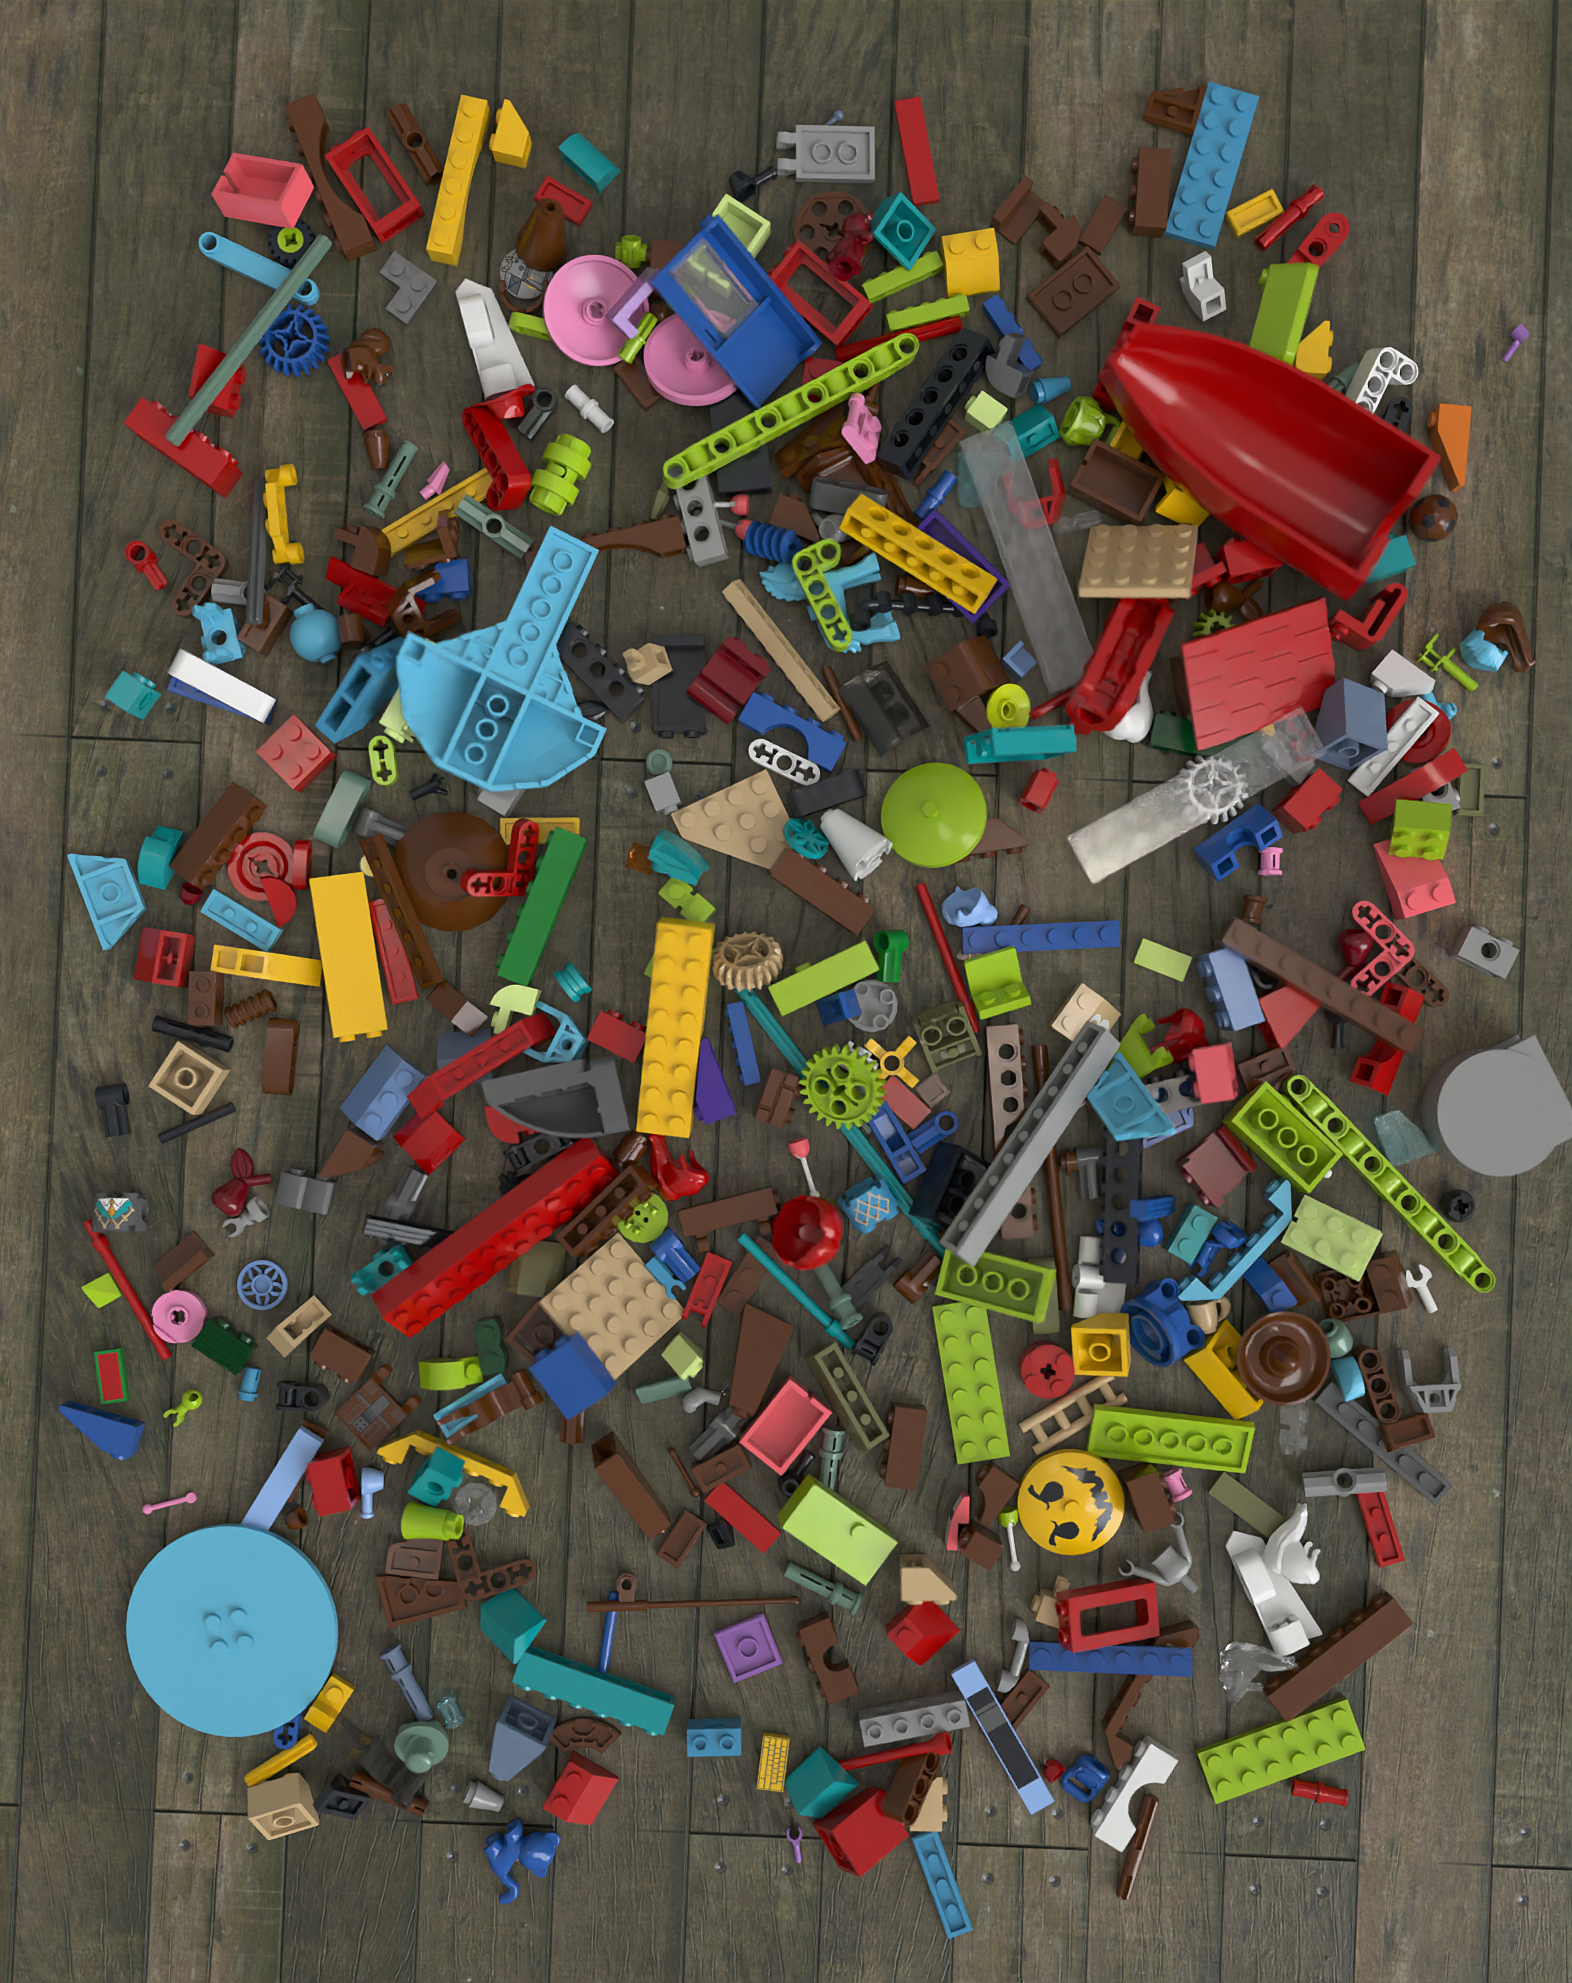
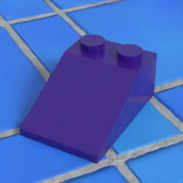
[694,1038,737,1125]

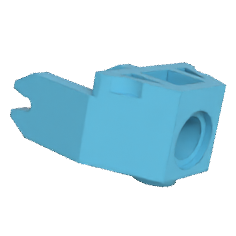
[192,603,246,666]
[523,1000,589,1065]

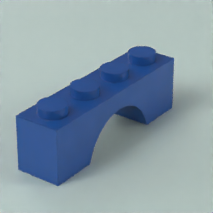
[738,692,847,774]

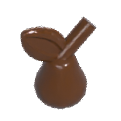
[1204,579,1264,621]

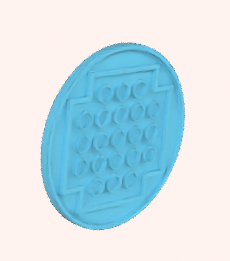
[126,1524,338,1737]

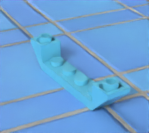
[1177,1178,1292,1301]

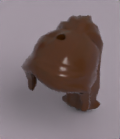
[1476,601,1536,673]

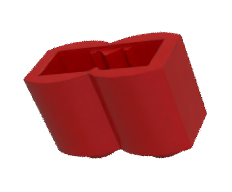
[1017,768,1059,814]

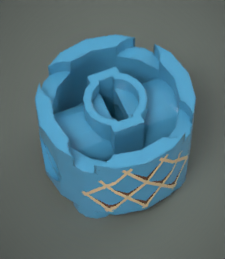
[837,1174,899,1234]

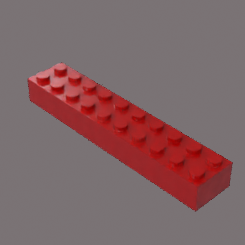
[371,1138,620,1338]

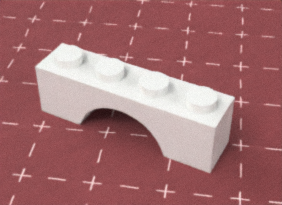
[1091,1735,1178,1852]

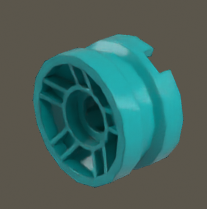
[553,961,592,1003]

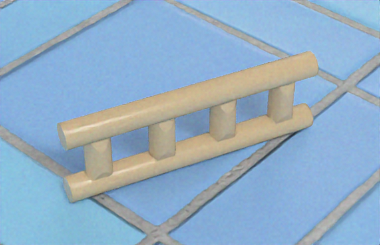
[1019,1376,1128,1456]

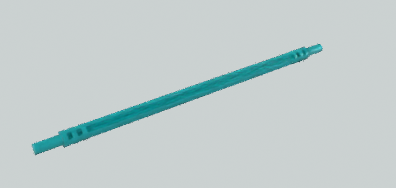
[733,987,946,1259]

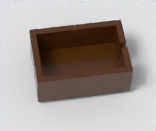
[1066,438,1165,526]

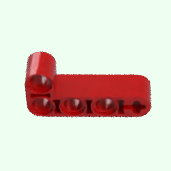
[462,406,531,511]

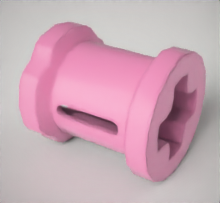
[1258,847,1283,876]
[1163,1467,1192,1502]

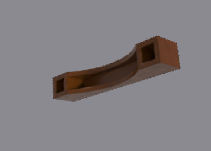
[285,94,378,261]
[524,514,687,572]

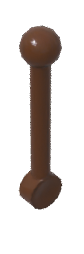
[668,1447,700,1497]

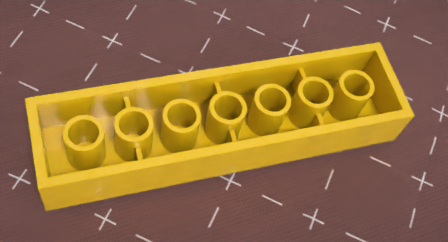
[636,917,715,1138]

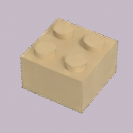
[149,1041,231,1115]

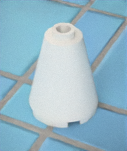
[820,809,893,881]

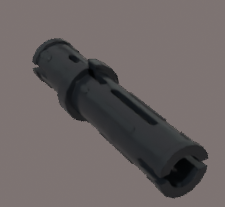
[152,1015,234,1053]

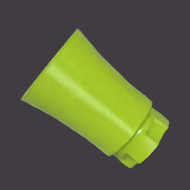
[401,1501,464,1540]

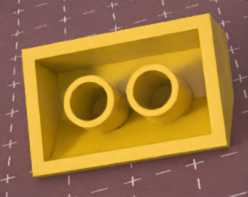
[1184,1319,1264,1420]

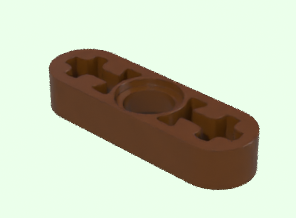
[1383,947,1449,1007]

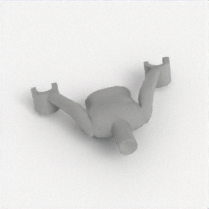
[1118,1511,1199,1594]

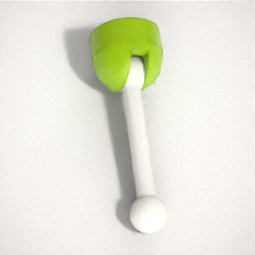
[997,1506,1021,1571]

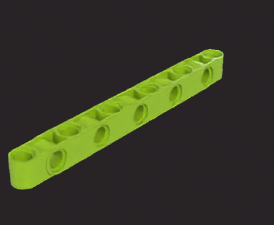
[662,333,919,489]
[1281,1074,1496,1293]

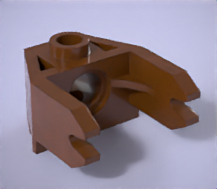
[385,568,461,639]

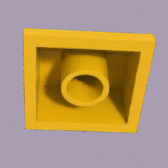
[939,228,1000,299]
[1071,1313,1131,1377]

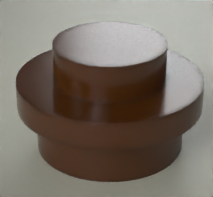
[1059,1149,1078,1175]

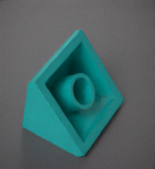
[480,1588,547,1664]
[784,1746,858,1818]

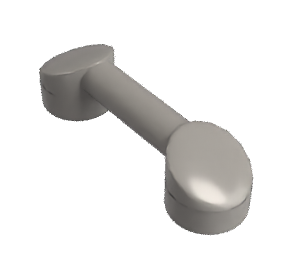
[996,1618,1029,1693]

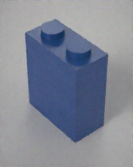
[529,1331,617,1420]

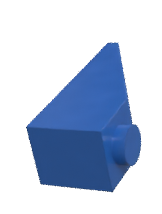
[59,1400,145,1460]

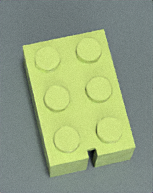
[683,194,771,300]
[1281,1195,1383,1282]

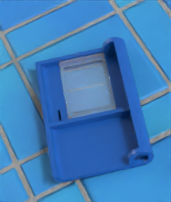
[650,213,822,410]

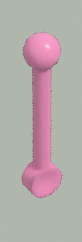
[142,1492,198,1514]

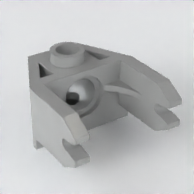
[1397,1348,1461,1413]

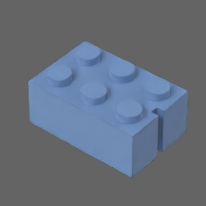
[1196,947,1265,1031]

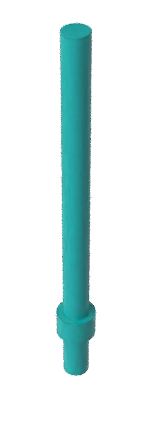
[737,1232,855,1350]

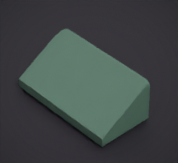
[636,1374,693,1404]

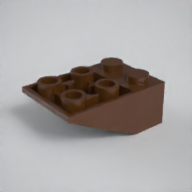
[1313,1249,1413,1322]

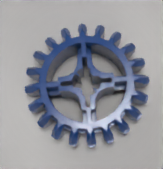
[258,304,330,378]

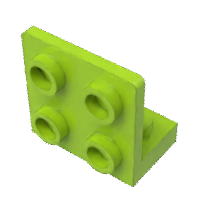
[963,946,1031,1020]

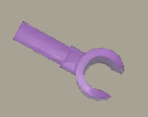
[1501,324,1529,363]
[787,1825,802,1863]

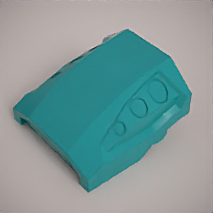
[648,828,710,886]

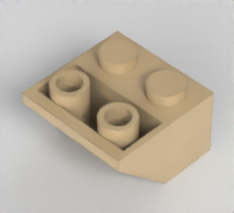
[899,1554,956,1605]

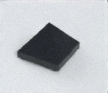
[706,1521,735,1549]

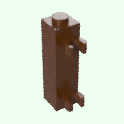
[678,1186,781,1252]

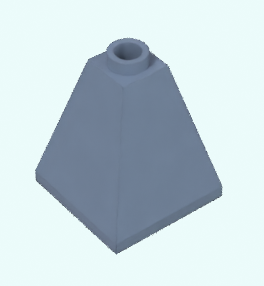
[489,1694,557,1782]

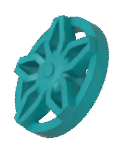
[783,818,829,859]

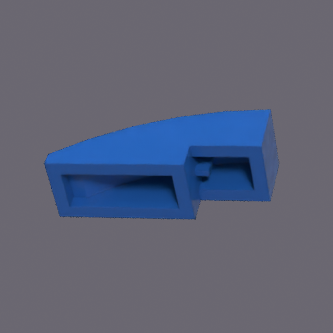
[868,1101,927,1185]

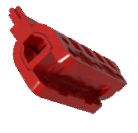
[1065,597,1175,736]

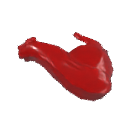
[1149,1007,1209,1065]
[648,1133,710,1201]

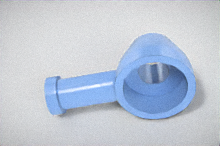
[360,1467,384,1518]

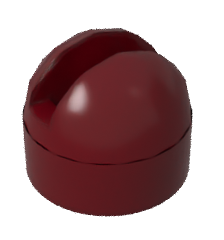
[179,882,203,906]

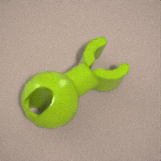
[163,1389,203,1427]

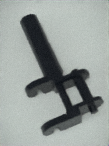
[264,564,326,611]

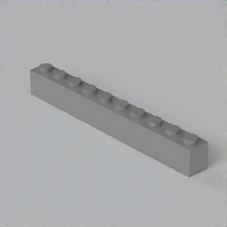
[939,1021,1121,1267]

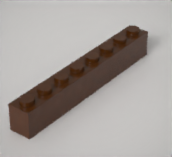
[1216,918,1424,1054]

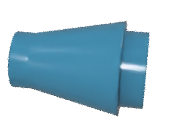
[1030,376,1071,405]

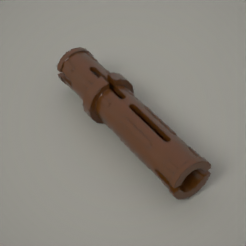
[349,1770,429,1818]

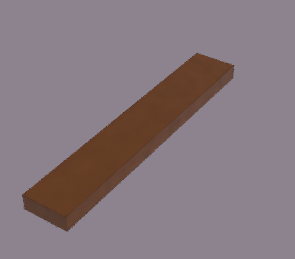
[359,833,444,989]

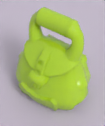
[1059,396,1121,447]

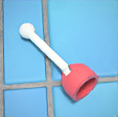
[692,494,749,516]
[787,1137,820,1197]

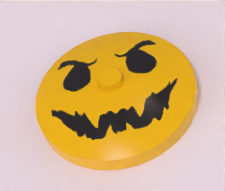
[1017,1449,1125,1555]

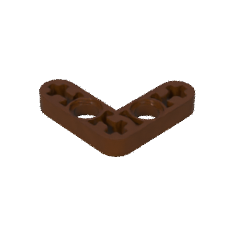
[159,519,229,619]
[446,1525,536,1602]

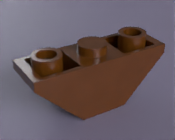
[956,818,1028,863]

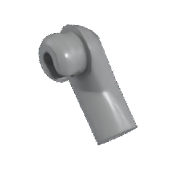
[683,1387,721,1413]

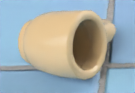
[1186,1296,1231,1335]

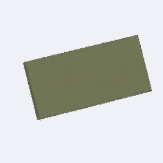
[1454,762,1486,817]

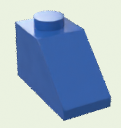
[1242,1256,1298,1314]

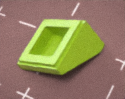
[81,1272,123,1309]

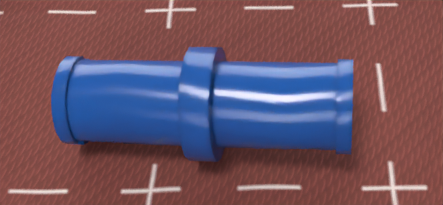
[913,470,958,521]

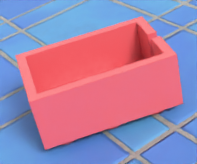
[212,153,314,229]
[739,1374,832,1476]

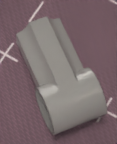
[211,578,269,606]

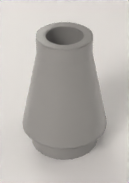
[462,1780,504,1812]

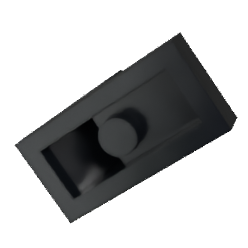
[312,1773,371,1820]

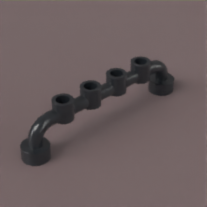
[849,591,998,639]

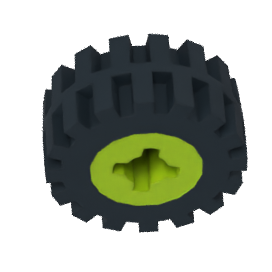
[267,218,316,270]

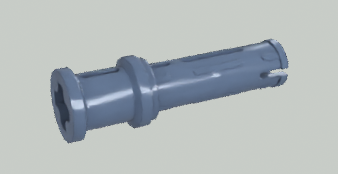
[379,1642,435,1722]

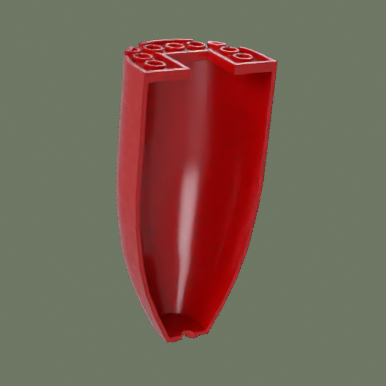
[1097,322,1442,601]

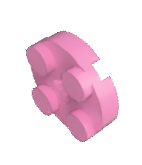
[152,1289,208,1343]

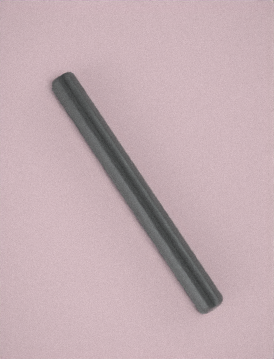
[246,477,268,625]

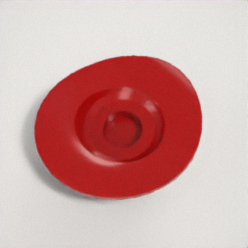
[470,384,535,419]
[1386,699,1452,764]

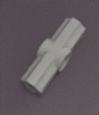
[1301,1467,1387,1497]

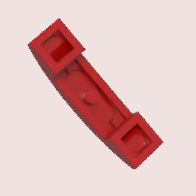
[1358,747,1468,825]

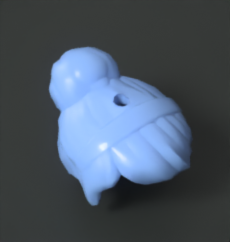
[942,886,998,928]

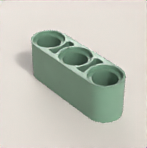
[313,769,371,849]

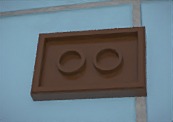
[1026,245,1121,338]

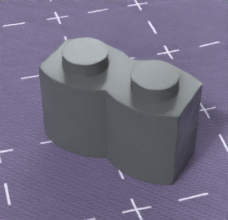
[275,1167,337,1215]

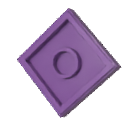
[714,1611,783,1683]

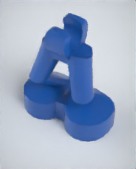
[1187,1220,1249,1278]

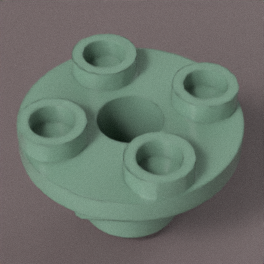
[395,1720,449,1773]

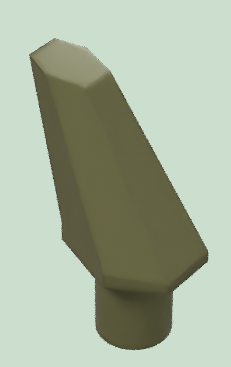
[649,482,671,523]

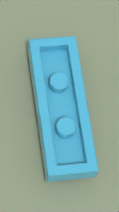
[200,889,283,953]
[433,1372,509,1437]

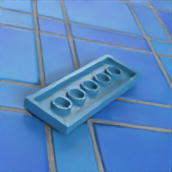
[1163,82,1259,250]

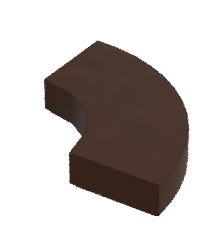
[549,1717,621,1754]

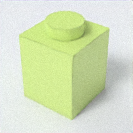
[964,391,1008,438]

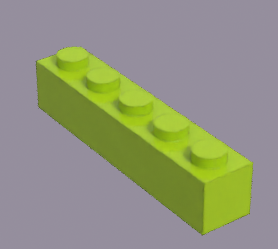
[861,250,944,303]
[885,294,970,333]

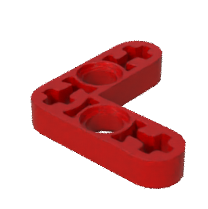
[460,818,539,897]

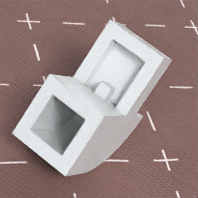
[1180,251,1226,321]

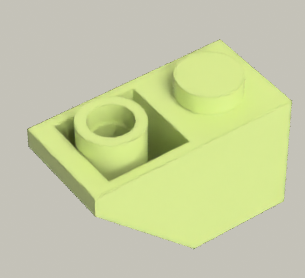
[661,1331,704,1380]

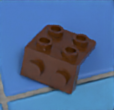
[404,509,460,570]

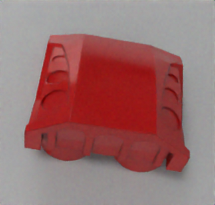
[393,1110,467,1175]

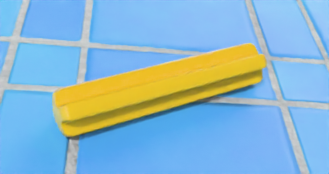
[244,1734,317,1787]

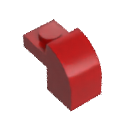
[484,1106,539,1143]

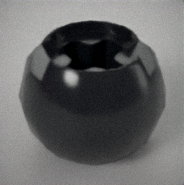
[1441,1189,1475,1223]

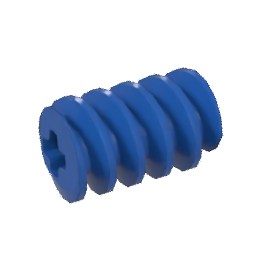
[743,521,803,565]

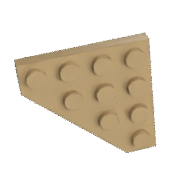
[671,770,811,870]

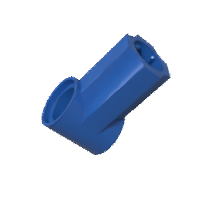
[907,1110,958,1154]
[649,1227,701,1283]

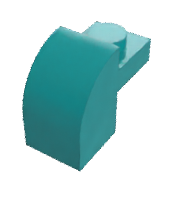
[138,825,184,890]

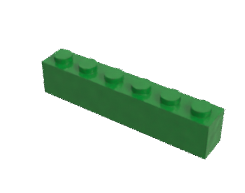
[496,826,589,987]

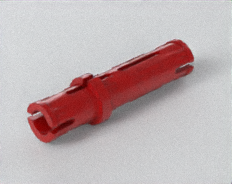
[1254,184,1324,252]

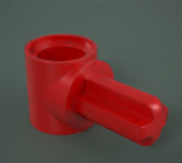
[125,540,168,591]

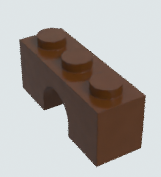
[796,1611,859,1705]

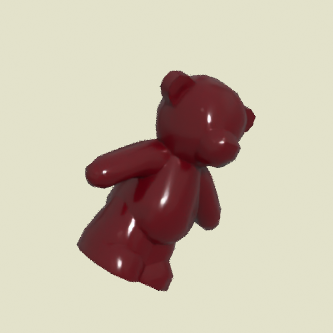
[826,211,874,281]

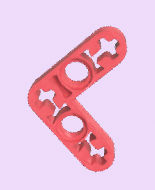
[1350,901,1415,997]

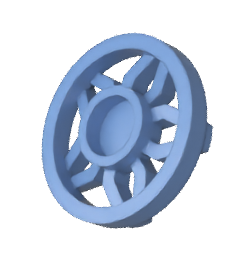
[237,1260,288,1310]

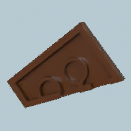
[774,404,849,478]
[375,1574,468,1628]

